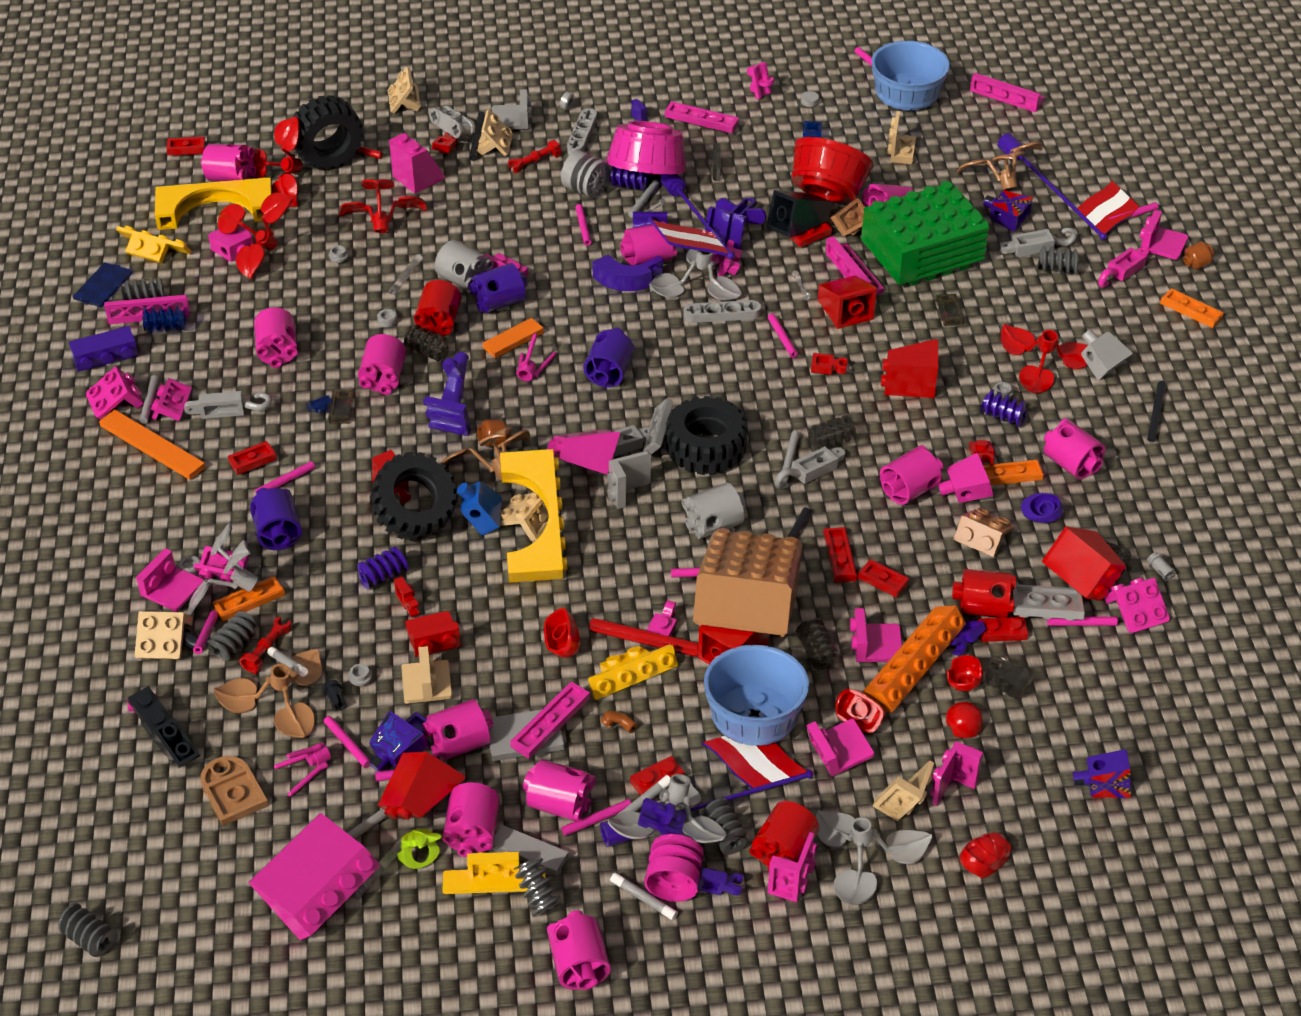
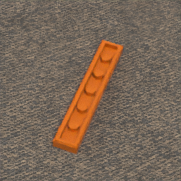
[99,409,206,480]

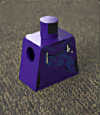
[369,711,429,772]

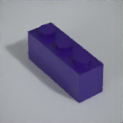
[69,326,138,372]

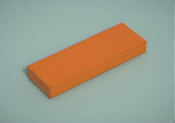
[1160,288,1224,328]
[483,317,544,358]
[983,460,1044,485]
[212,576,285,622]

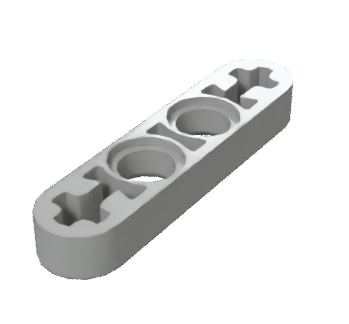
[567,108,597,155]
[683,300,761,323]

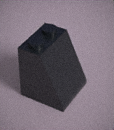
[766,190,833,237]

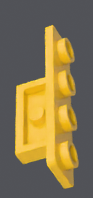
[116,226,191,263]
[588,644,678,700]
[443,851,546,894]

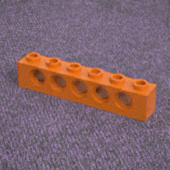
[863,605,966,712]

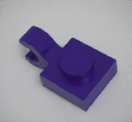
[949,621,986,655]
[698,868,743,895]

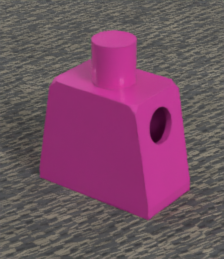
[208,221,253,262]
[938,453,993,503]

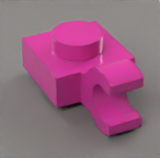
[647,600,677,637]

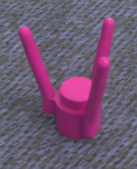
[516,333,556,381]
[274,742,331,797]

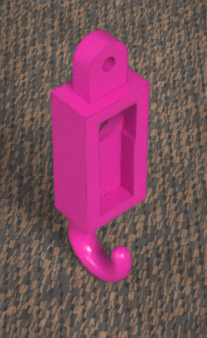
[1098,247,1149,288]

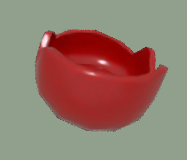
[947,655,983,691]
[946,702,983,738]

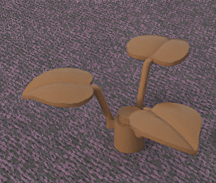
[957,142,1042,190]
[440,426,530,481]
[214,649,322,738]

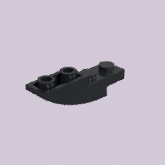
[128,686,200,768]

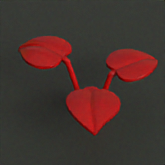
[250,117,303,207]
[339,179,427,233]
[218,193,294,279]
[1001,324,1088,394]

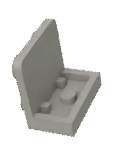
[492,89,532,130]
[607,451,651,509]

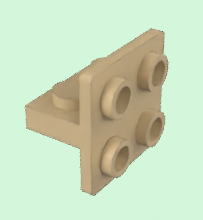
[388,67,421,114]
[477,109,513,156]
[401,646,452,704]

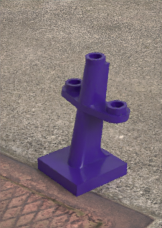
[705,197,766,250]
[423,352,471,436]

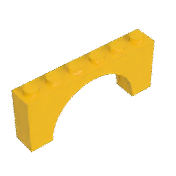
[155,178,272,230]
[500,449,567,583]

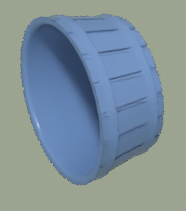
[872,41,950,110]
[704,645,809,746]

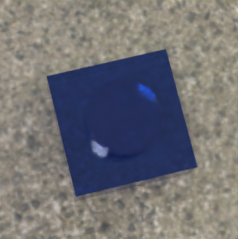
[803,121,822,138]
[305,395,332,413]

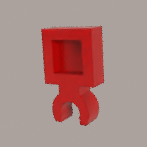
[432,132,458,154]
[811,353,848,375]
[969,440,995,466]
[394,577,420,618]

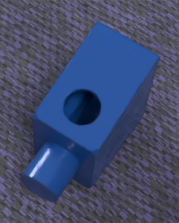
[457,481,502,536]

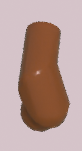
[601,710,638,733]

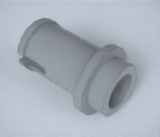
[1147,552,1175,581]

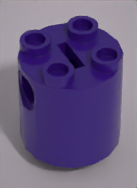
[469,263,528,313]
[583,328,635,388]
[250,488,302,551]

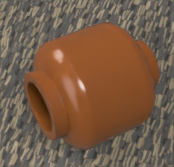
[1183,241,1214,270]
[477,419,510,447]

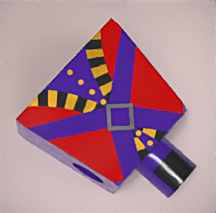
[983,190,1033,232]
[1073,749,1131,798]

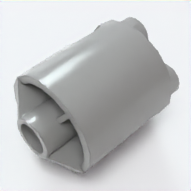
[435,240,493,291]
[681,482,746,539]

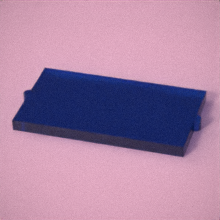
[72,262,133,308]

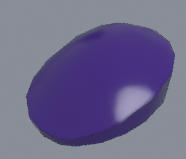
[1021,493,1064,523]

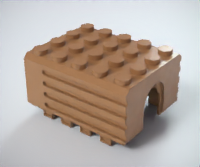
[693,528,803,637]

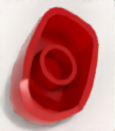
[544,608,580,659]
[835,689,886,733]
[959,831,1011,879]

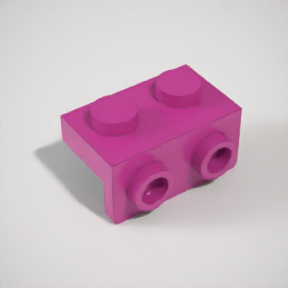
[193,546,249,583]

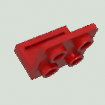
[405,611,461,657]

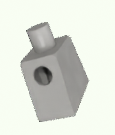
[1081,329,1133,381]

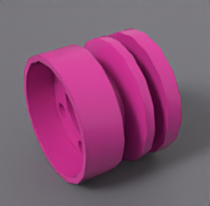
[644,834,704,902]

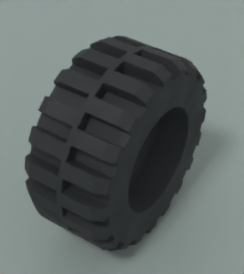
[293,95,364,170]
[666,396,748,475]
[370,452,458,541]

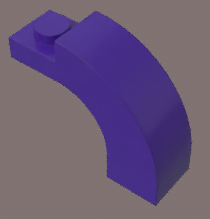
[592,254,663,291]

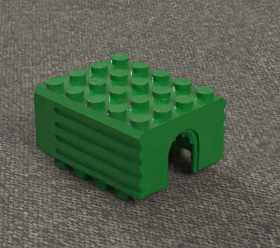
[861,181,989,287]

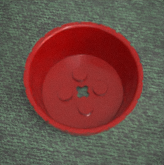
[791,137,874,202]

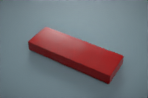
[823,527,857,583]

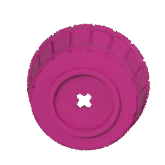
[606,121,686,174]

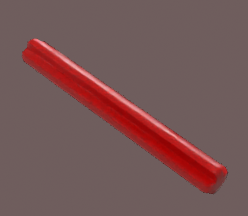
[589,618,698,657]

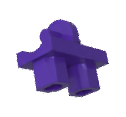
[633,212,667,228]
[638,797,687,835]

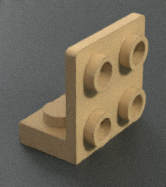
[887,111,916,164]
[500,492,559,541]
[135,611,193,659]
[872,760,934,821]

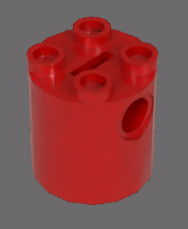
[414,280,462,338]
[952,569,1016,618]
[749,800,820,871]

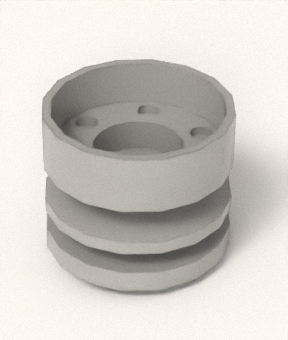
[561,150,610,199]

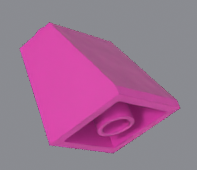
[389,133,445,194]
[547,429,620,475]

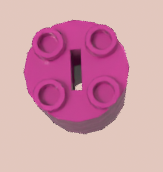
[201,144,256,182]
[620,221,677,265]
[254,307,298,368]
[358,334,406,395]
[1044,418,1106,480]
[880,445,943,505]
[422,699,494,761]
[523,759,596,821]
[442,782,500,857]
[547,910,611,990]

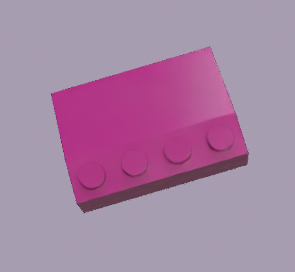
[248,813,381,940]

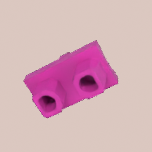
[747,62,774,99]
[711,240,742,276]

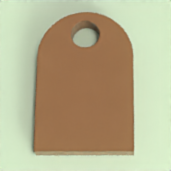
[200,756,269,826]

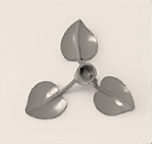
[649,249,742,300]
[188,522,258,616]
[608,774,726,843]
[816,810,932,905]

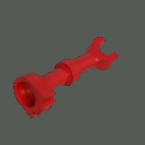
[508,139,561,173]
[239,617,292,675]

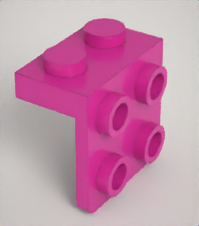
[1140,210,1188,259]
[86,366,144,419]
[1104,577,1170,633]
[850,608,902,662]
[930,741,983,806]

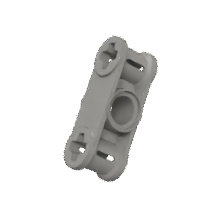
[429,106,475,138]

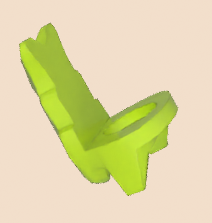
[397,828,442,869]

